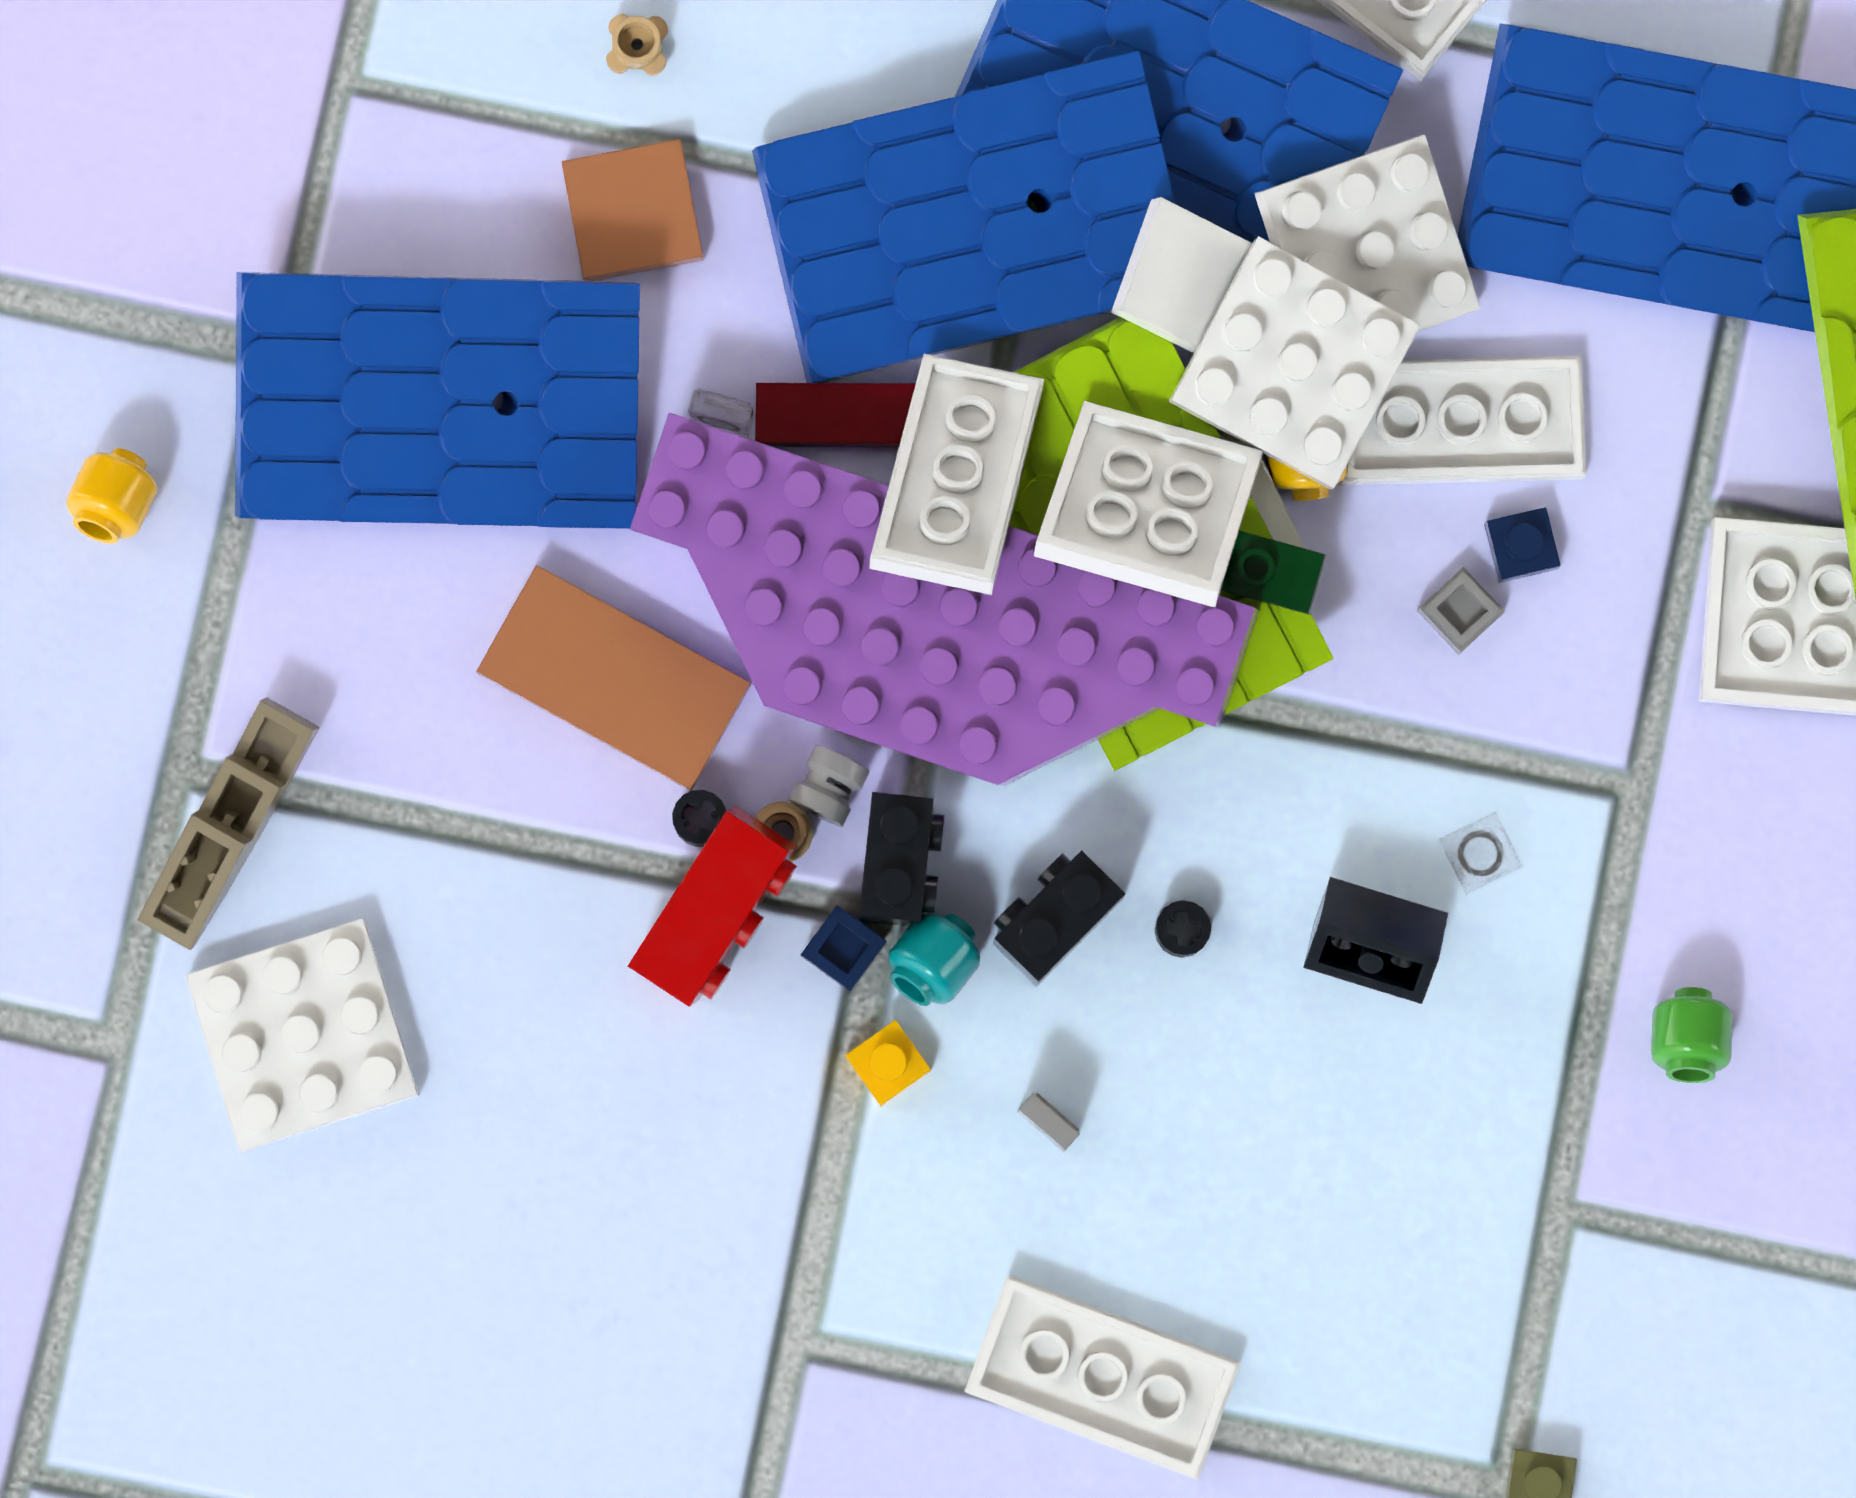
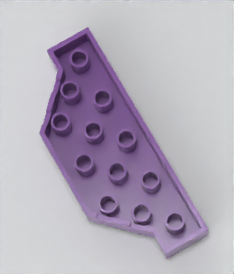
[630,412,1259,786]

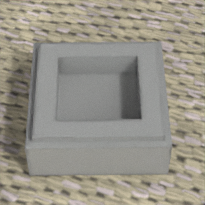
[1417,567,1505,655]
[1017,1093,1080,1153]

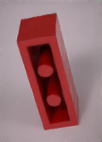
[627,806,797,1007]

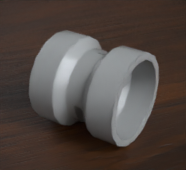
[788,744,870,827]

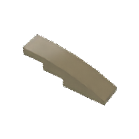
[137,697,320,950]

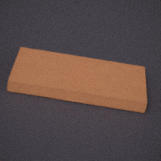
[476,565,751,791]

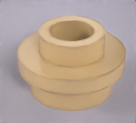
[755,802,813,862]

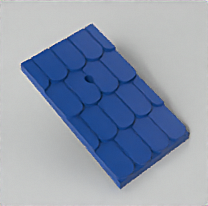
[955,0,1404,243]
[1457,23,1856,332]
[752,50,1176,383]
[235,272,640,529]

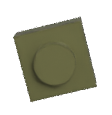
[1505,1448,1577,1498]

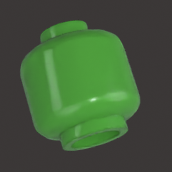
[1651,987,1733,1083]

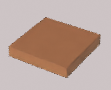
[561,139,704,281]

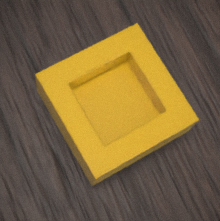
[845,1020,931,1107]

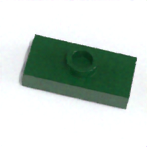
[1221,530,1326,615]

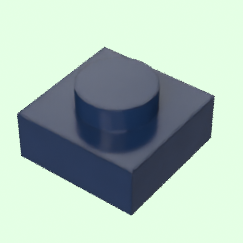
[1484,507,1561,583]
[800,905,887,993]

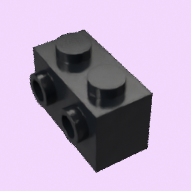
[859,792,945,926]
[993,850,1126,987]
[1303,877,1448,1004]

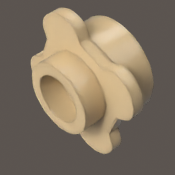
[606,14,668,76]

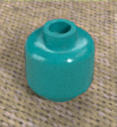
[889,913,980,1006]

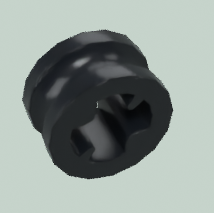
[672,790,727,847]
[1154,900,1211,958]

